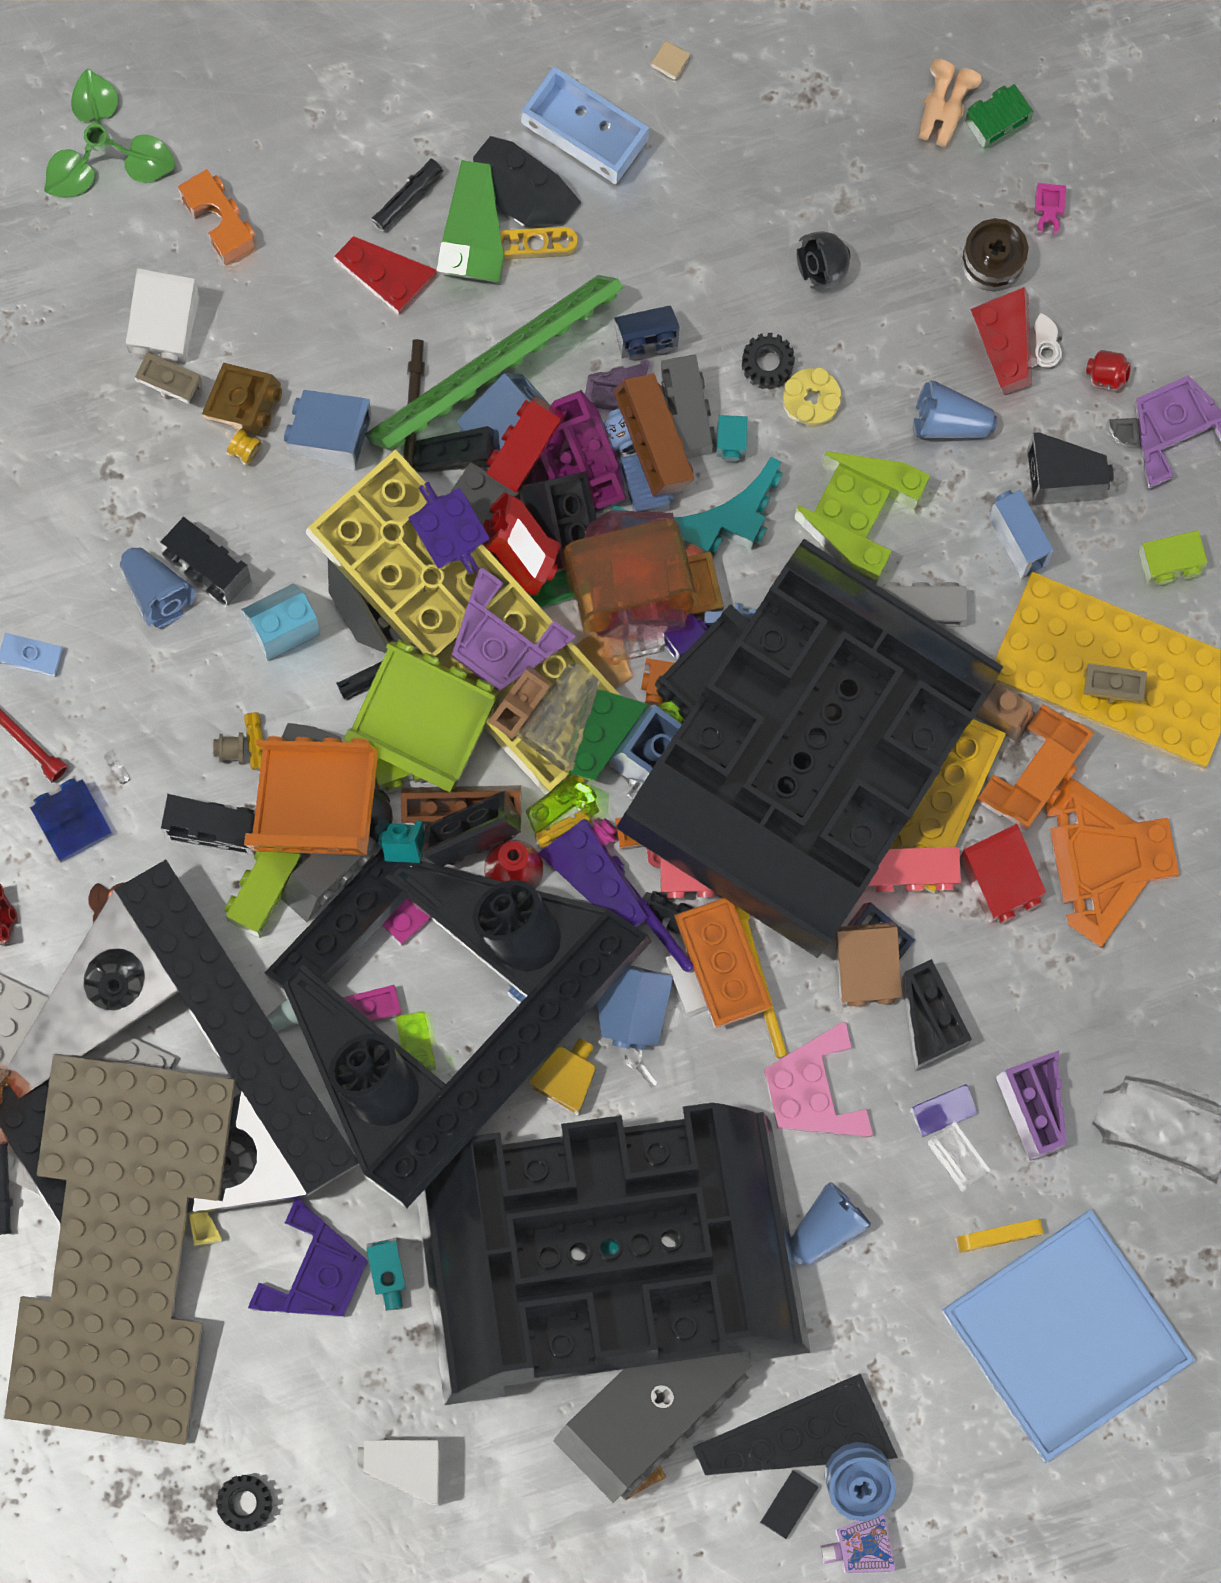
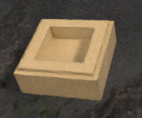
[651,40,690,81]

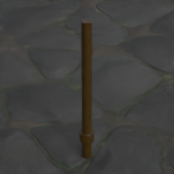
[403,339,425,469]

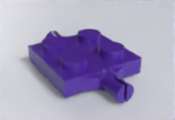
[408,482,490,575]

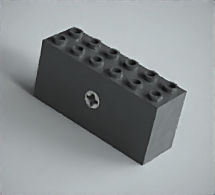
[553,1352,752,1503]

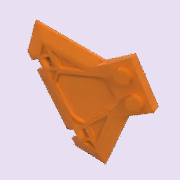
[1045,777,1179,948]

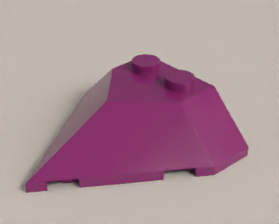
[521,390,627,509]

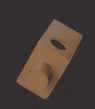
[975,683,1033,743]

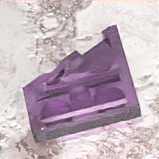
[585,360,649,410]

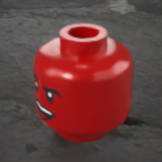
[1086,350,1131,391]

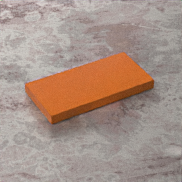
[674,898,772,1029]

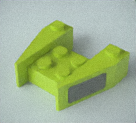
[795,451,930,585]

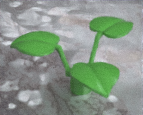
[44,69,175,198]

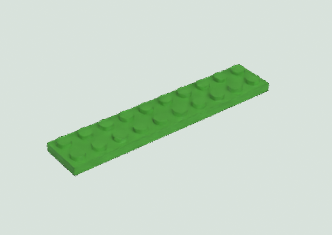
[365,275,623,450]

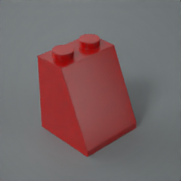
[960,824,1047,924]

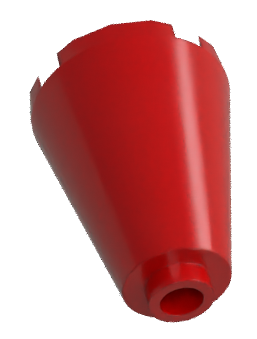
[484,840,543,889]

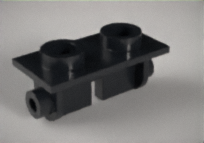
[642,891,695,935]

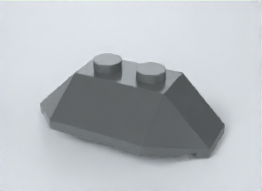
[327,557,404,653]

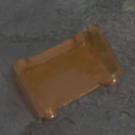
[564,518,699,634]

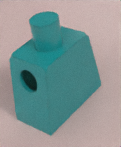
[366,1238,406,1310]

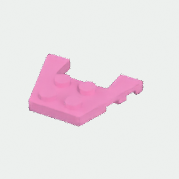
[764,1022,873,1138]

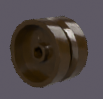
[961,218,1029,292]

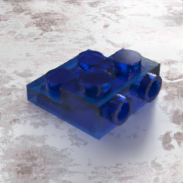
[30,778,113,863]

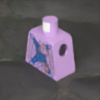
[820,1513,896,1573]

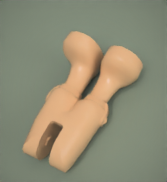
[918,59,983,147]

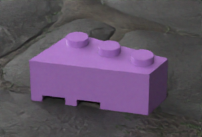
[996,1050,1066,1161]

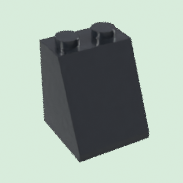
[1027,432,1114,505]

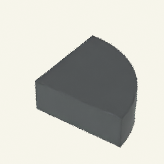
[1107,418,1140,449]

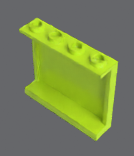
[343,639,500,792]

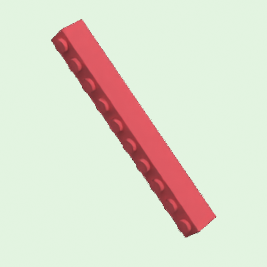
[660,847,961,899]

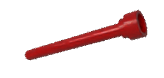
[0,709,68,783]

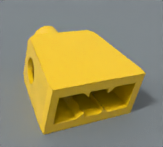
[529,1038,596,1115]

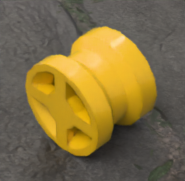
[227,429,262,465]

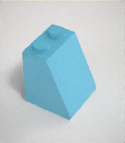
[241,583,320,661]

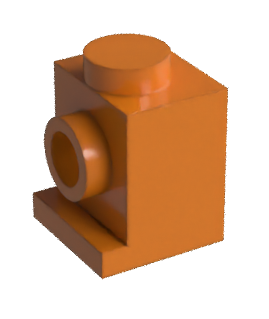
[641,658,674,706]

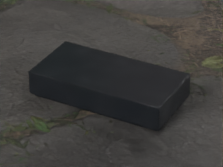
[760,1470,818,1539]

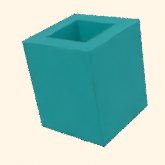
[716,415,748,462]

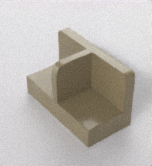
[135,352,203,404]
[1083,663,1147,703]

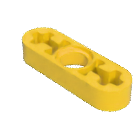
[500,227,577,259]
[956,1219,1044,1253]

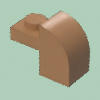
[488,666,552,739]

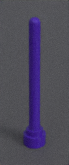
[612,855,693,972]

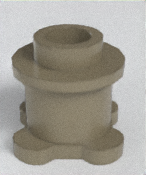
[213,732,244,764]

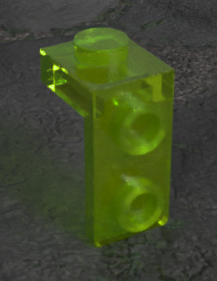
[526,777,600,833]
[396,1011,436,1071]

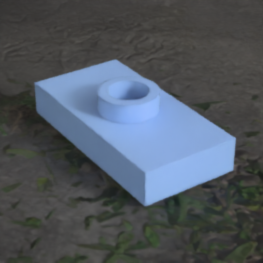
[0,633,63,677]

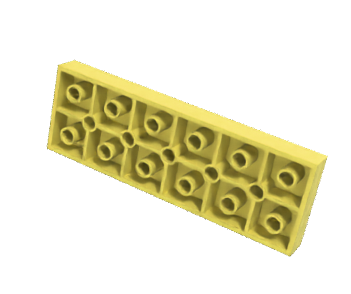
[306,449,621,795]

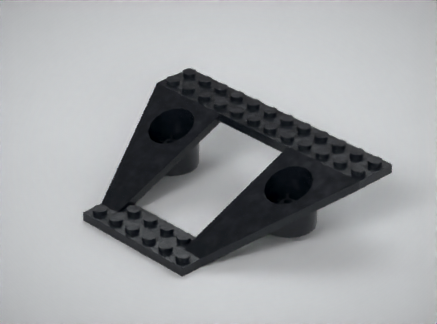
[264,849,652,1209]
[0,859,359,1226]

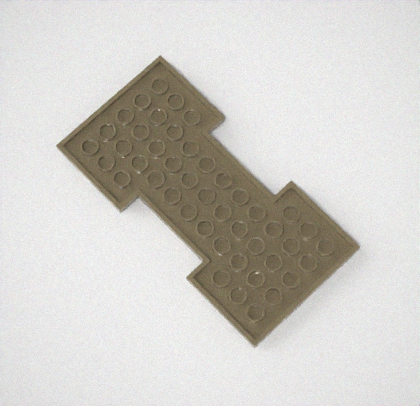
[4,1054,236,1445]

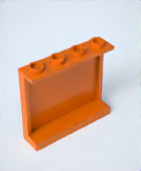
[244,736,379,855]

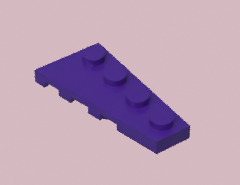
[538,819,650,927]

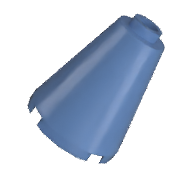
[913,380,997,438]
[120,547,196,628]
[791,1182,871,1265]

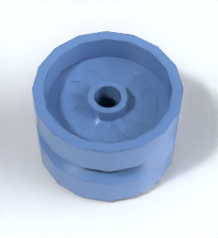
[824,1442,896,1521]

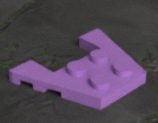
[1135,375,1221,489]
[451,567,575,692]

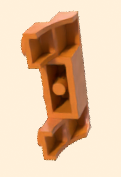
[976,704,1094,831]

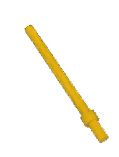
[735,905,787,1059]

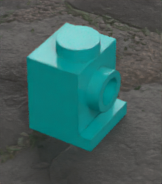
[378,820,425,863]

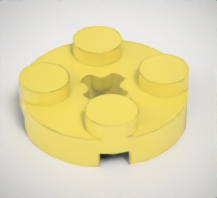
[783,368,841,427]

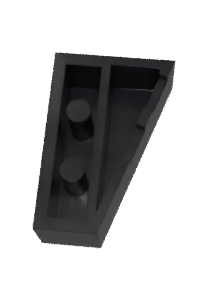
[160,516,251,605]
[161,793,255,855]
[902,959,972,1070]

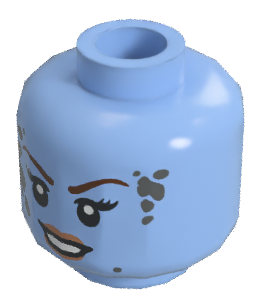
[604,408,635,453]

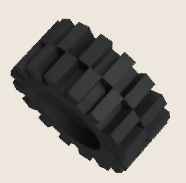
[742,333,795,389]
[216,1475,273,1532]

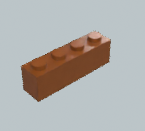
[613,373,695,497]
[401,785,522,823]

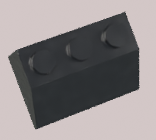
[521,471,605,569]
[423,790,521,868]

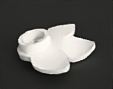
[1029,313,1062,368]

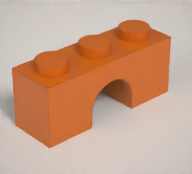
[178,169,256,265]

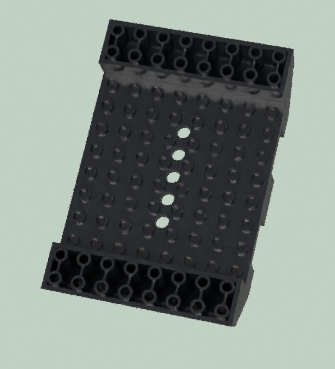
[616,539,1003,958]
[417,1102,811,1405]

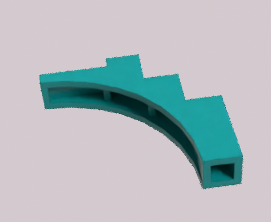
[600,457,783,564]

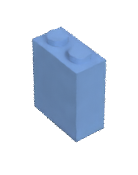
[988,490,1054,579]

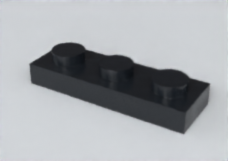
[413,426,494,472]

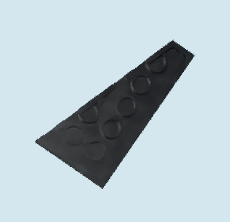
[692,1373,898,1476]

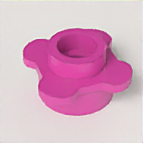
[592,817,618,845]

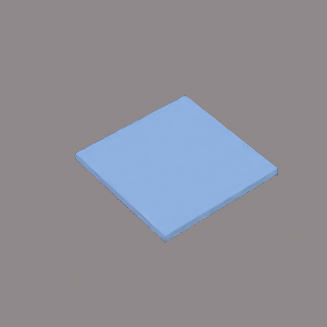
[941,1209,1195,1463]

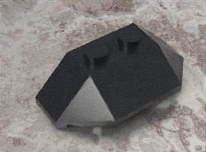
[473,136,581,227]

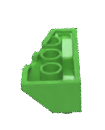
[437,160,504,283]

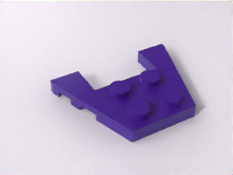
[248,1198,368,1317]

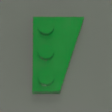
[565,687,648,782]

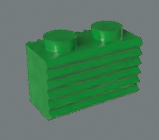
[965,84,1034,148]

